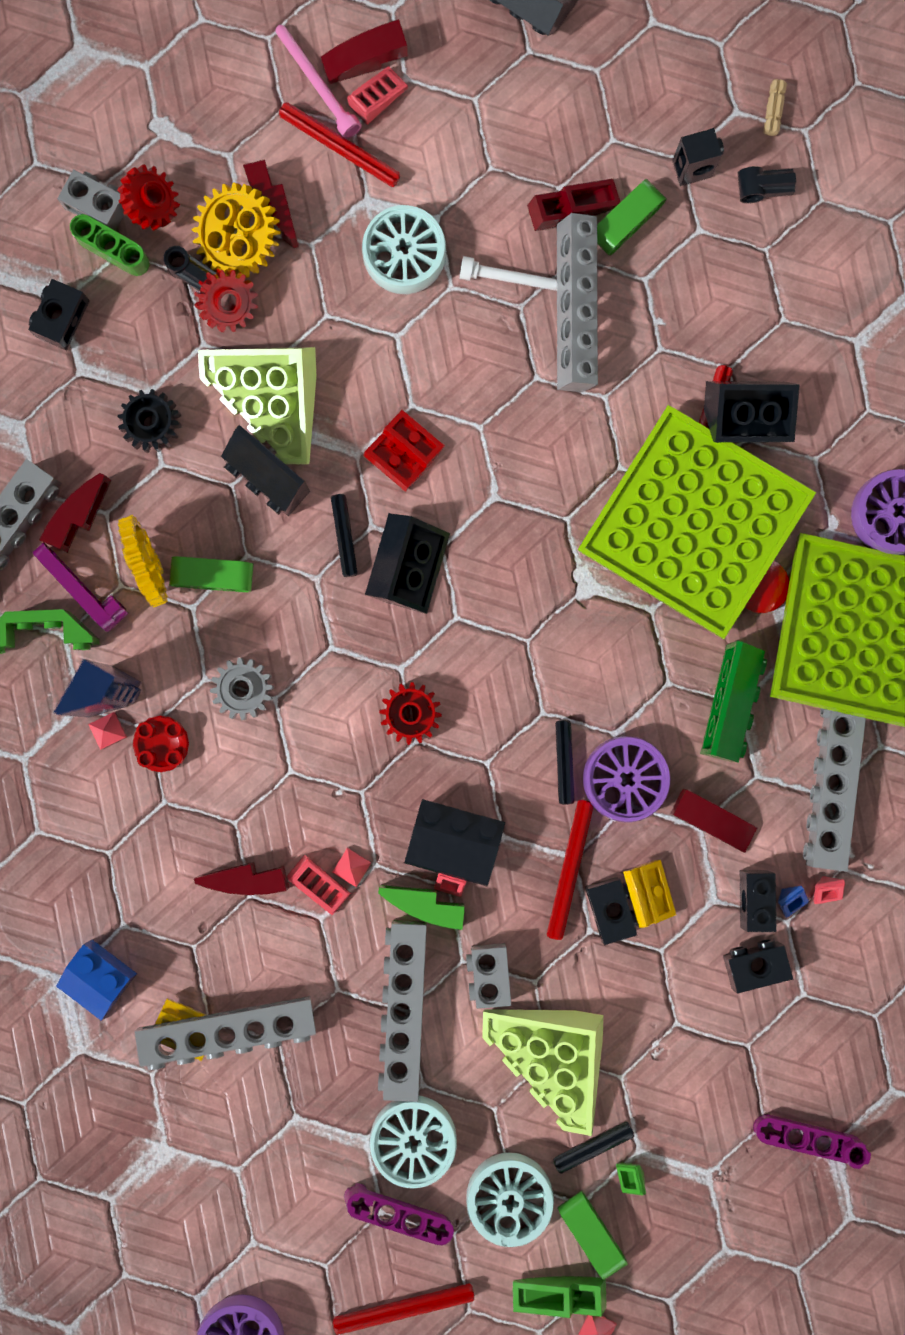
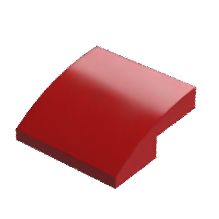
[363,410,445,492]

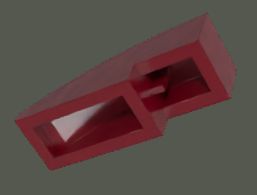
[321,19,408,85]
[243,160,299,248]
[527,179,621,231]
[39,473,112,553]
[670,789,758,853]
[194,862,290,895]

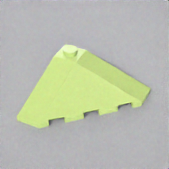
[198,347,317,464]
[482,1009,604,1136]

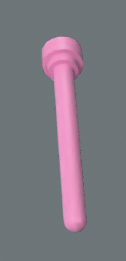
[276,25,362,139]

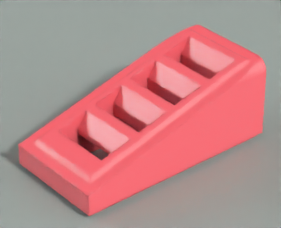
[347,66,408,125]
[287,855,351,915]

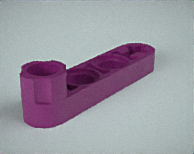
[33,543,129,633]
[753,1114,871,1169]
[344,1183,454,1246]

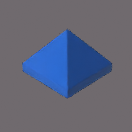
[778,886,809,918]

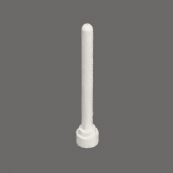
[459,256,557,291]

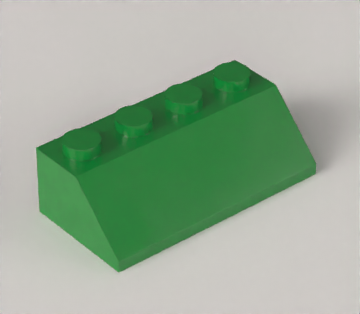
[700,641,767,763]

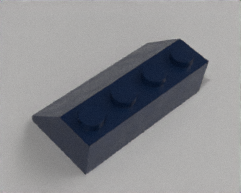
[53,659,141,718]

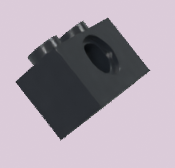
[672,128,724,186]
[28,279,90,351]
[739,870,776,932]
[585,877,639,945]
[723,939,793,994]

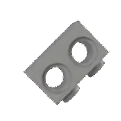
[57,169,124,231]
[466,943,511,1009]

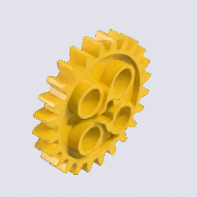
[192,182,281,278]
[118,515,168,608]

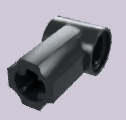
[738,166,796,203]
[164,246,217,291]

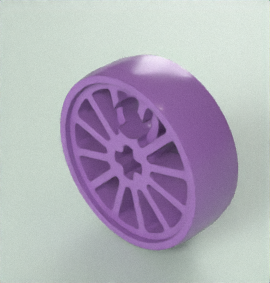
[851,469,905,555]
[583,736,670,822]
[197,1294,284,1335]

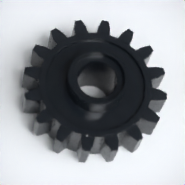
[118,389,182,453]

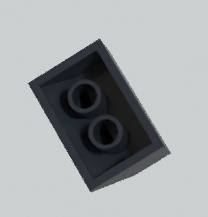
[489,0,578,36]
[704,381,800,442]
[221,425,310,516]
[365,513,450,614]
[404,799,506,887]

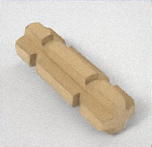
[763,79,787,136]

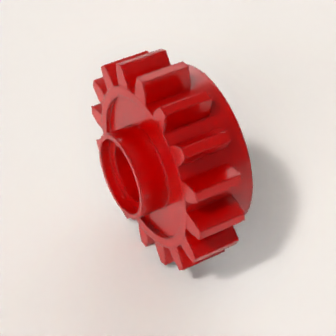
[117,164,180,231]
[194,268,258,332]
[379,682,442,745]

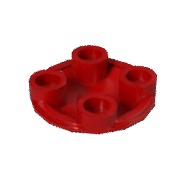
[745,561,790,613]
[133,716,189,772]

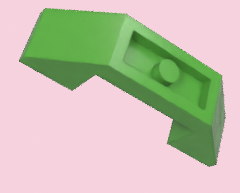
[0,609,100,654]

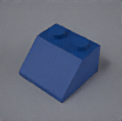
[56,940,137,1021]

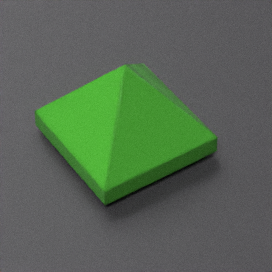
[616,1163,646,1195]

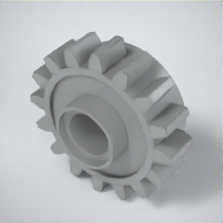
[210,658,274,720]

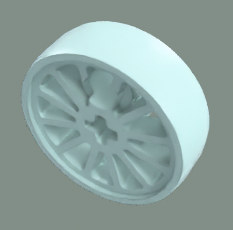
[362,205,446,294]
[370,1096,457,1188]
[466,1152,554,1247]

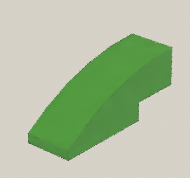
[378,885,464,930]
[513,1276,607,1318]

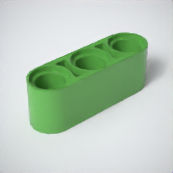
[597,179,667,256]
[70,214,150,276]
[169,556,253,592]
[557,1191,628,1280]

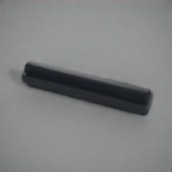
[331,494,358,577]
[555,720,575,805]
[553,1122,634,1174]

